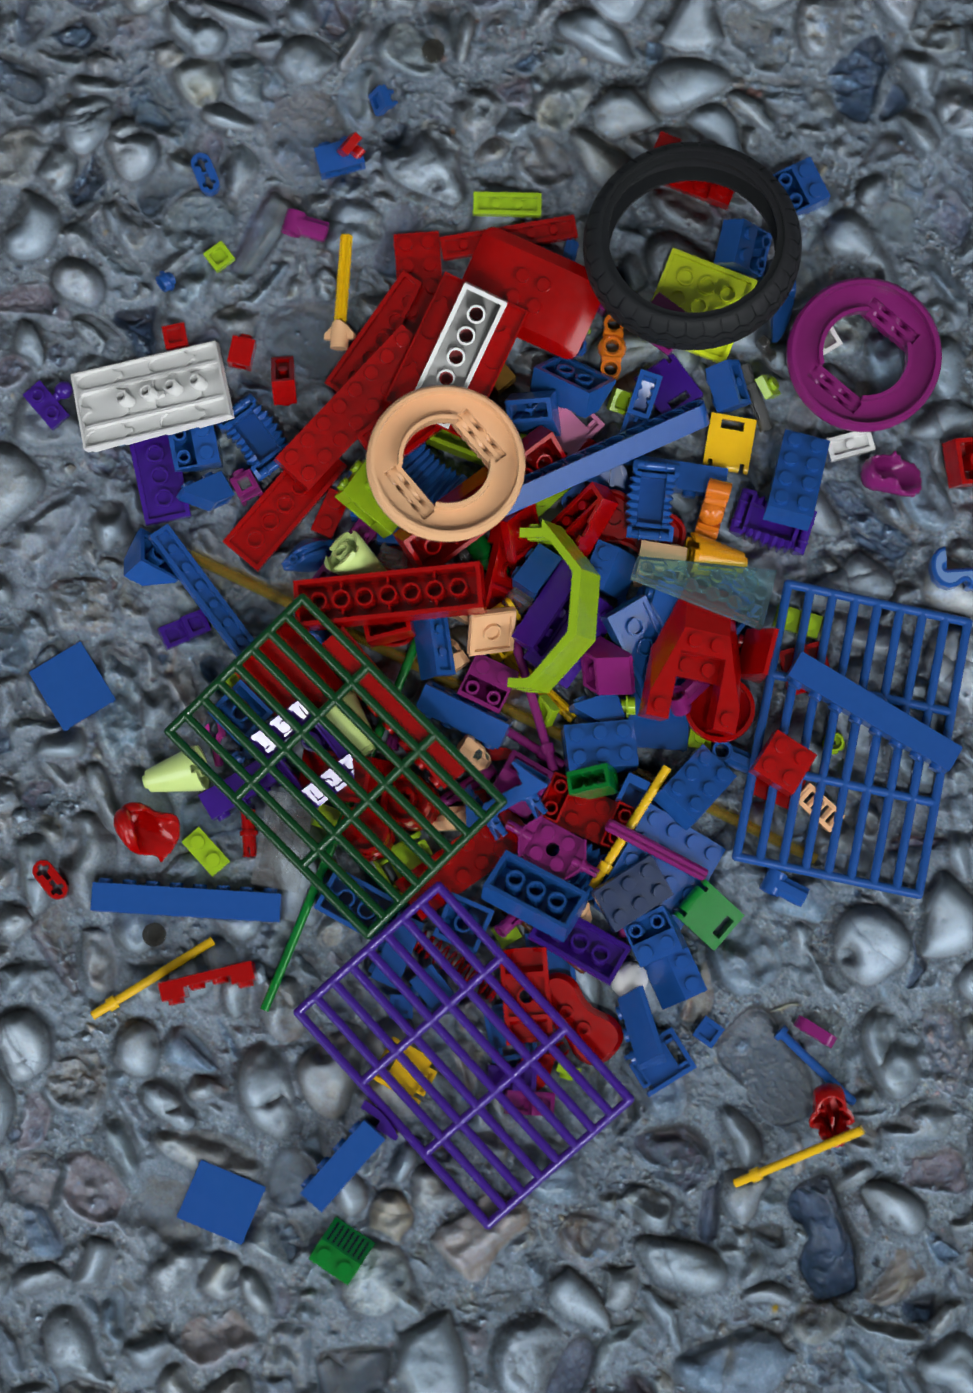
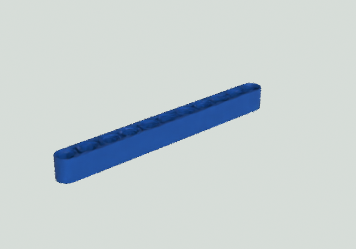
[505,400,710,517]

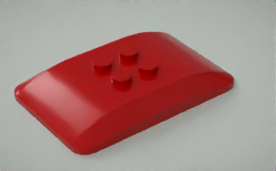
[462,227,601,360]

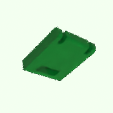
[673,879,745,951]

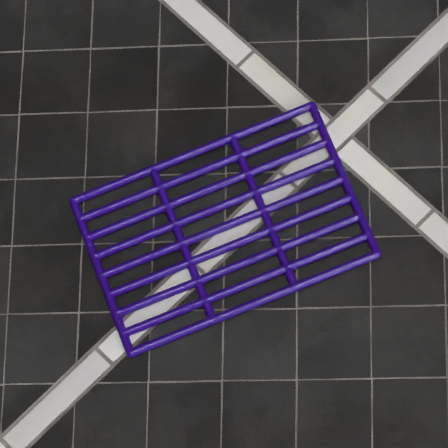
[293,881,634,1230]

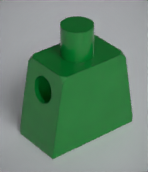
[566,763,620,799]

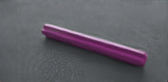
[605,819,708,881]

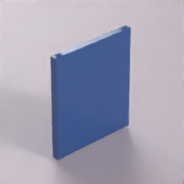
[28,641,116,731]
[628,689,689,752]
[177,1159,266,1245]

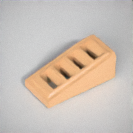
[799,782,845,832]

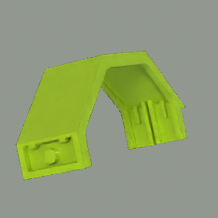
[507,519,600,693]

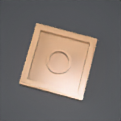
[467,606,517,656]

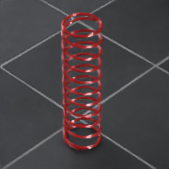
[413,930,502,1003]

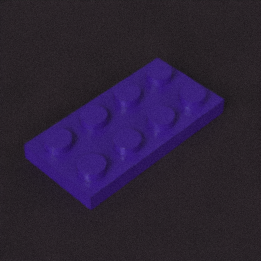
[129,434,192,526]

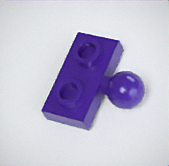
[23,380,73,431]

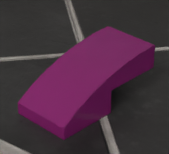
[504,1090,555,1116]

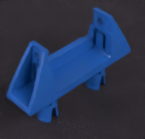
[465,758,551,841]

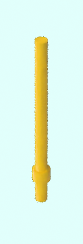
[589,765,672,889]
[90,937,215,1020]
[733,1125,865,1188]

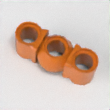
[597,315,627,381]
[694,477,733,541]

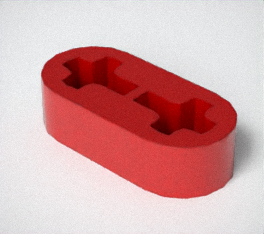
[32,860,69,900]

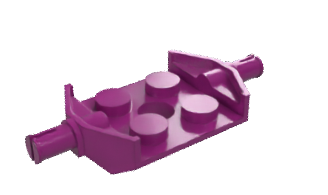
[505,815,600,881]

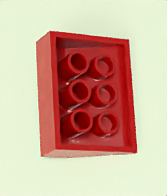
[234,622,343,737]

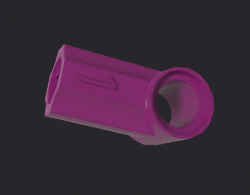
[281,209,329,243]
[670,680,710,716]

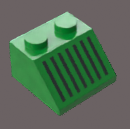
[308,1217,375,1285]

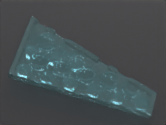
[630,556,777,630]

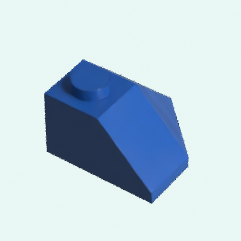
[124,528,178,586]

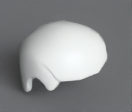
[611,961,649,996]

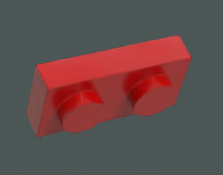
[311,488,347,540]

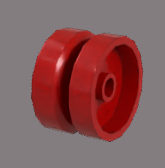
[381,774,440,831]
[341,806,395,861]

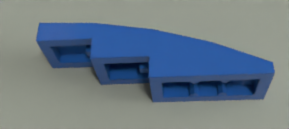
[619,369,663,467]

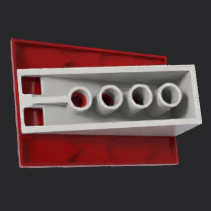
[384,271,529,438]

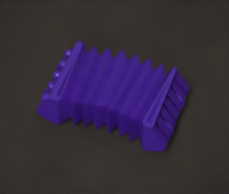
[729,488,817,556]

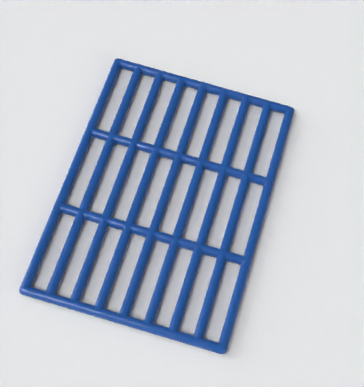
[732,579,972,899]

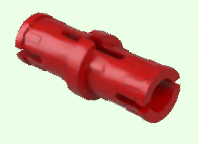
[240,809,258,857]

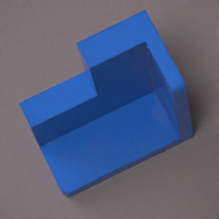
[615,772,662,810]

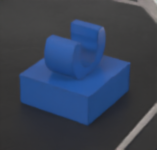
[368,84,398,116]

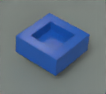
[389,994,413,1019]
[692,1015,725,1049]

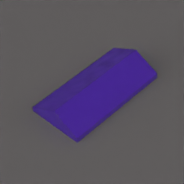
[528,917,631,986]

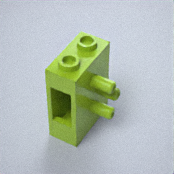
[334,459,398,539]

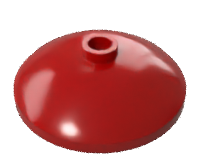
[685,682,755,743]

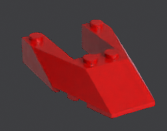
[638,584,741,736]

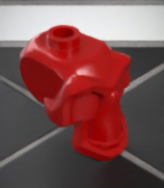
[809,1083,855,1148]

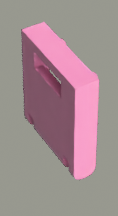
[555,407,605,456]

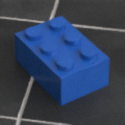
[560,719,639,777]
[653,744,737,830]
[314,872,394,940]

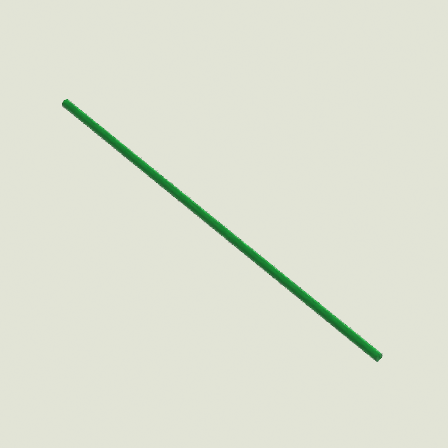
[260,637,417,1012]

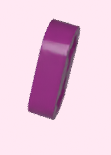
[793,1015,837,1049]

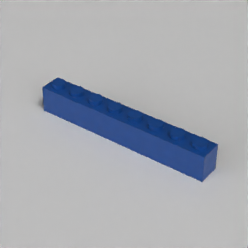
[784,651,963,774]
[90,878,283,923]

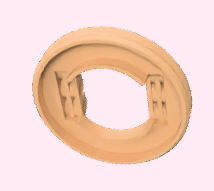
[366,385,525,542]

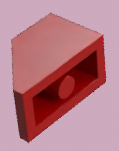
[271,356,297,406]

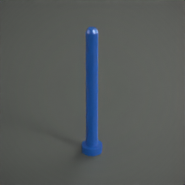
[773,1025,856,1105]

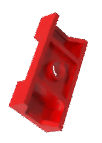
[653,131,734,210]
[485,523,536,614]
[500,946,554,1046]
[158,960,258,1006]

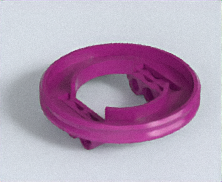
[786,277,942,432]

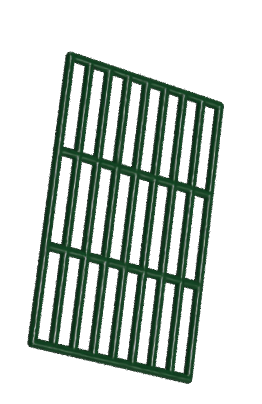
[164,593,507,939]

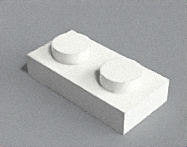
[826,432,876,463]

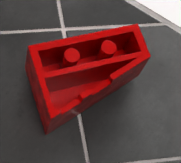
[551,481,619,558]

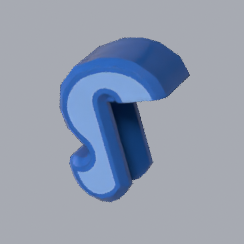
[928,546,973,592]

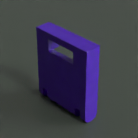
[634,353,703,415]

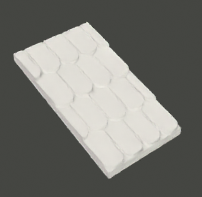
[70,341,235,453]

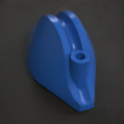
[282,538,335,572]

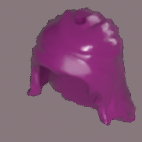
[860,451,922,497]

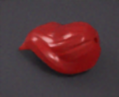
[113,802,180,862]

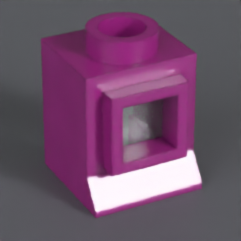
[229,468,263,507]

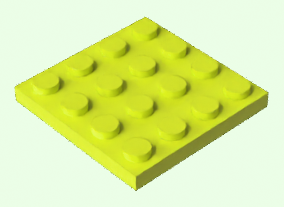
[652,248,758,363]

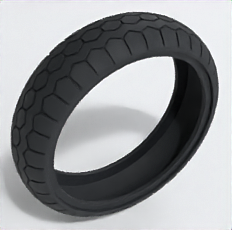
[583,142,802,350]

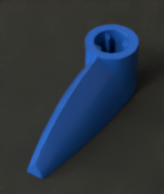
[770,281,796,343]

